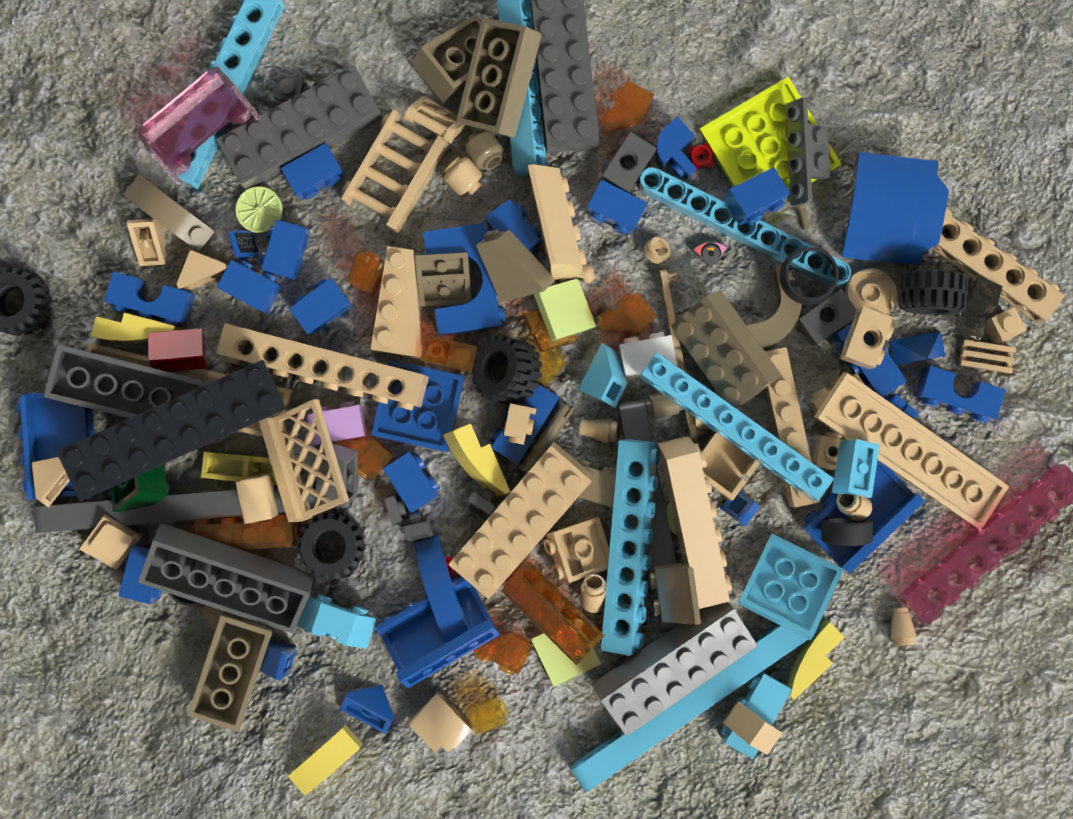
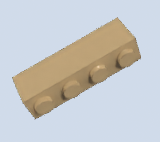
[528,164,586,280]

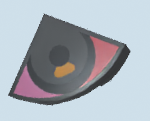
[692,241,729,268]

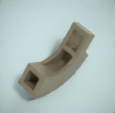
[123,175,215,252]
[746,264,802,349]

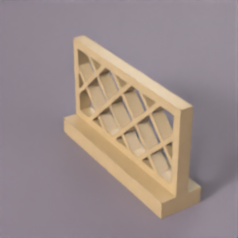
[259,399,349,523]

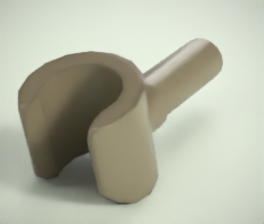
[793,203,809,230]

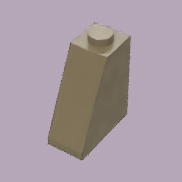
[476,229,555,302]

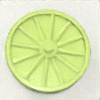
[236,186,283,233]

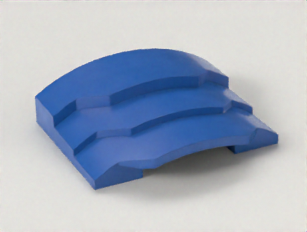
[841,152,949,266]

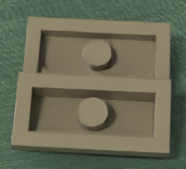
[415,252,472,307]

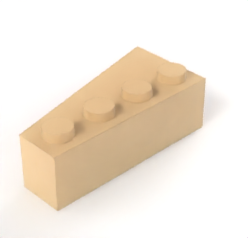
[371,246,425,360]

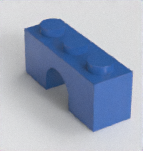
[104,271,195,327]
[914,366,1006,424]

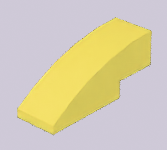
[90,313,181,343]
[443,424,510,496]
[201,452,277,485]
[787,619,845,700]
[288,724,363,796]

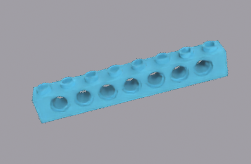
[163,0,285,190]
[638,352,834,501]
[601,439,660,656]

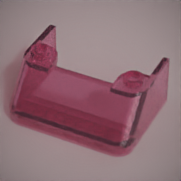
[137,67,262,186]

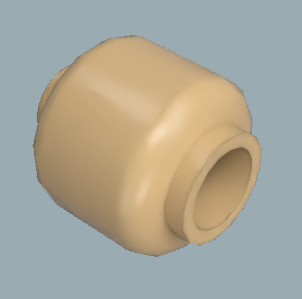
[443,156,482,195]

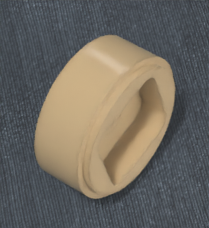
[644,236,670,264]

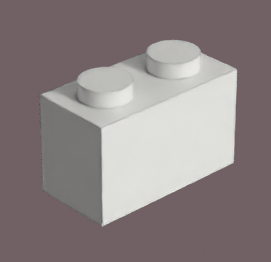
[618,332,677,377]

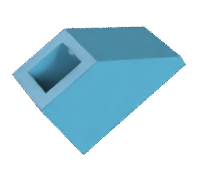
[578,343,627,407]

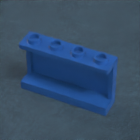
[17,392,99,500]
[801,460,925,574]
[375,576,500,688]

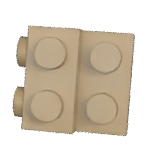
[544,517,610,584]

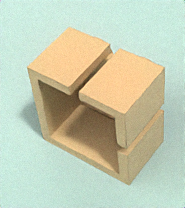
[700,431,760,501]

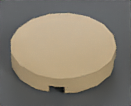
[844,268,897,314]

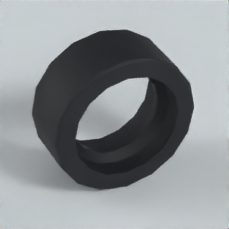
[821,517,873,546]

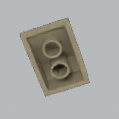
[411,14,481,104]
[649,562,701,625]

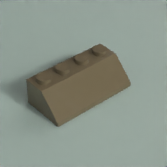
[187,611,273,732]

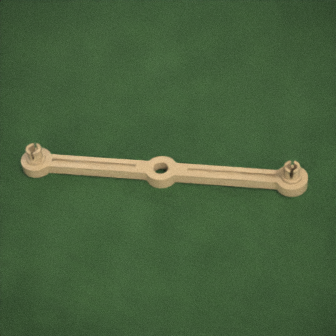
[659,269,706,442]

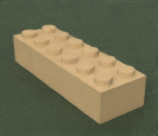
[657,436,732,609]
[449,442,594,599]

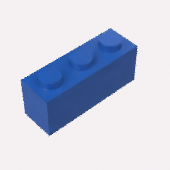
[832,322,907,397]
[490,385,559,464]

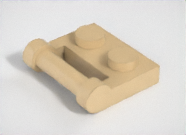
[404,96,466,144]

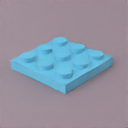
[738,534,844,640]

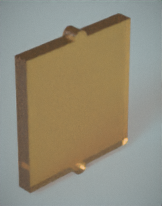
[522,309,578,353]

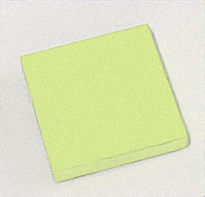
[534,279,596,341]
[531,616,601,687]

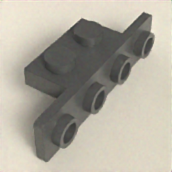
[785,98,830,206]

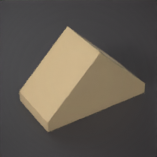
[127,219,166,266]
[177,250,228,291]
[32,457,70,508]
[723,701,782,754]

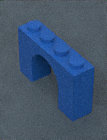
[423,222,506,337]

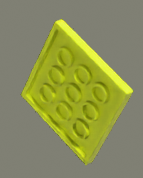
[699,77,842,197]

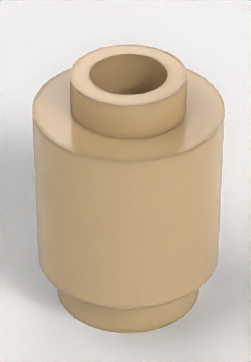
[837,494,872,521]
[581,574,607,613]

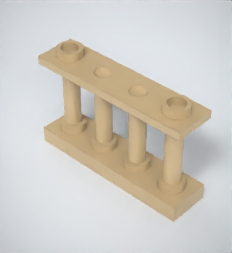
[341,109,449,234]

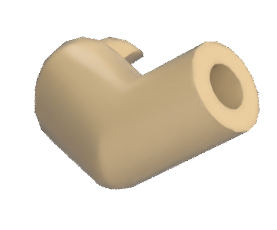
[559,264,596,283]

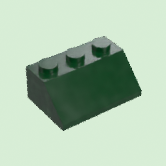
[111,463,169,512]

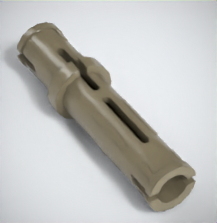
[518,402,574,473]

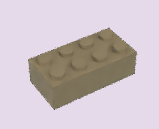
[456,18,542,138]
[670,290,782,408]

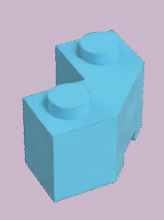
[297,593,377,649]

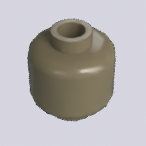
[465,131,503,170]

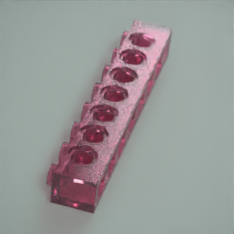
[897,464,1073,624]

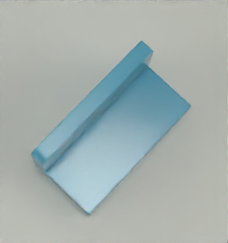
[832,439,880,498]

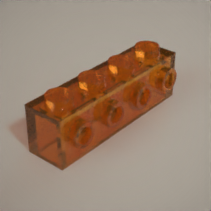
[185,515,298,550]
[501,561,605,666]

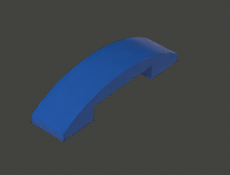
[414,534,470,643]

